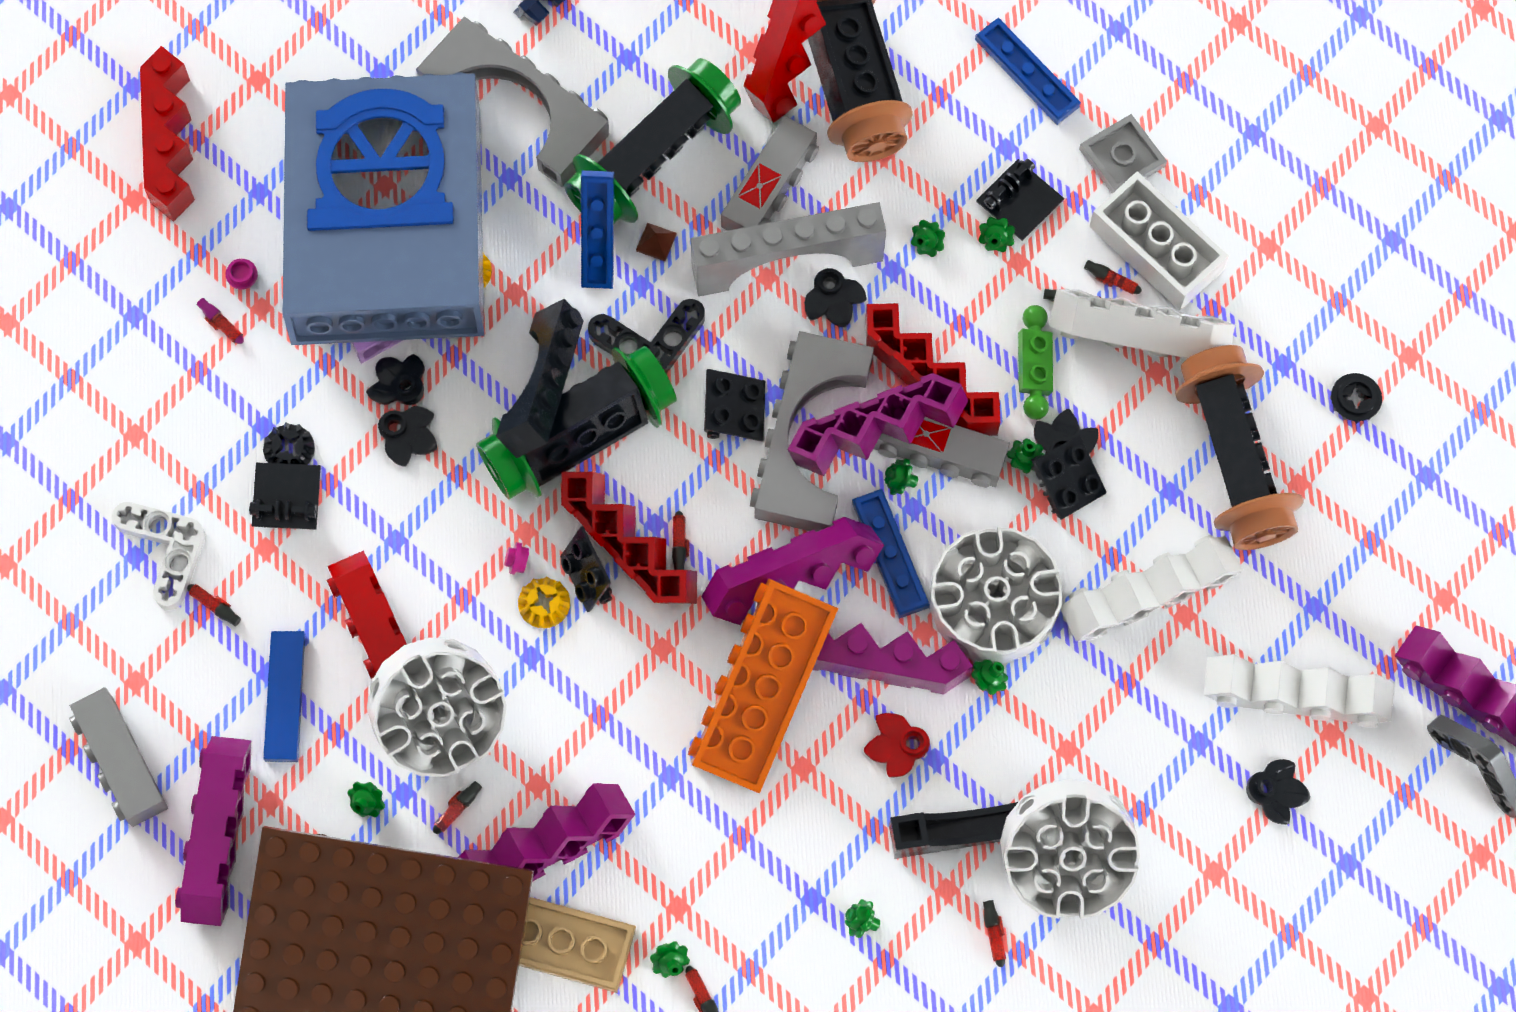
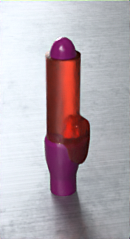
[196,298,244,344]

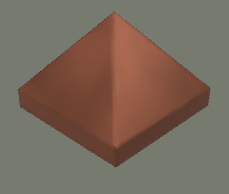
[636,223,677,261]

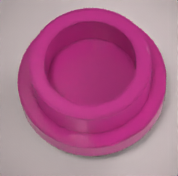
[225,258,258,290]
[504,542,529,575]

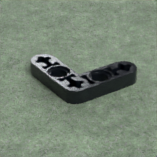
[588,299,705,374]

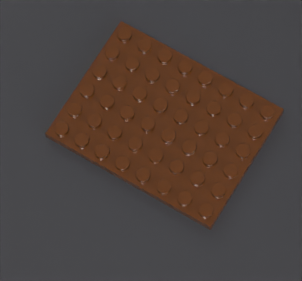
[233,826,534,1012]

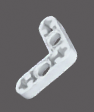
[111,502,205,610]

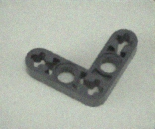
[1427,715,1516,818]

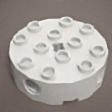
[929,527,1062,663]
[367,638,507,777]
[1000,779,1140,919]

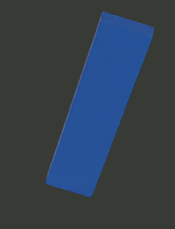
[975,17,1081,125]
[581,170,614,289]
[852,489,930,619]
[263,631,306,762]

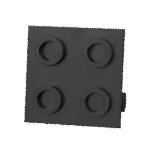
[976,159,1065,241]
[704,369,766,441]
[1031,435,1107,520]
[249,462,321,530]
[560,526,613,613]

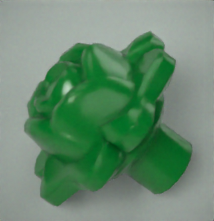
[979,217,1015,252]
[911,219,945,257]
[1007,438,1044,474]
[884,458,919,495]
[971,659,1008,695]
[347,781,385,818]
[845,899,880,938]
[650,941,690,978]

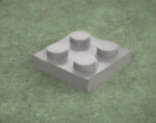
[1079,113,1167,193]

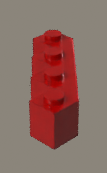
[743,0,826,123]
[140,46,195,222]
[865,303,1001,436]
[561,471,697,604]
[326,550,407,679]

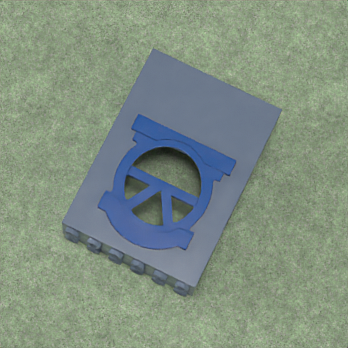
[282,72,485,346]

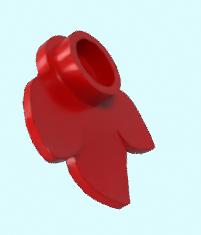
[863,713,930,778]

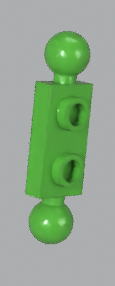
[1018,305,1053,420]

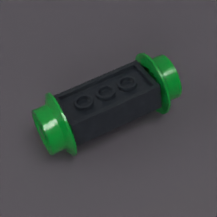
[564,58,741,224]
[476,346,677,500]

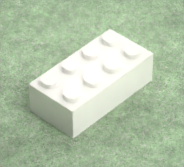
[1089,171,1229,311]

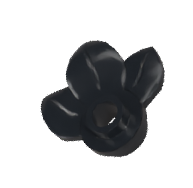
[804,268,867,327]
[366,354,425,405]
[378,406,437,467]
[1034,409,1098,454]
[1246,759,1311,825]

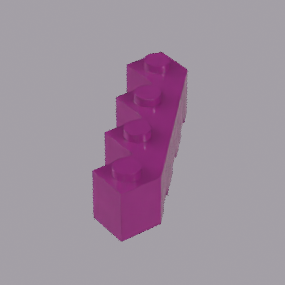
[787,373,968,476]
[701,517,884,626]
[813,622,973,695]
[1395,625,1516,747]
[175,736,252,926]
[458,783,636,882]

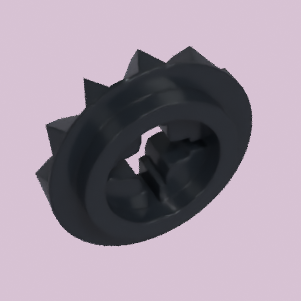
[1330,373,1382,424]
[262,422,315,465]

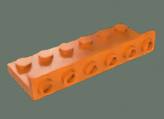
[687,579,839,794]

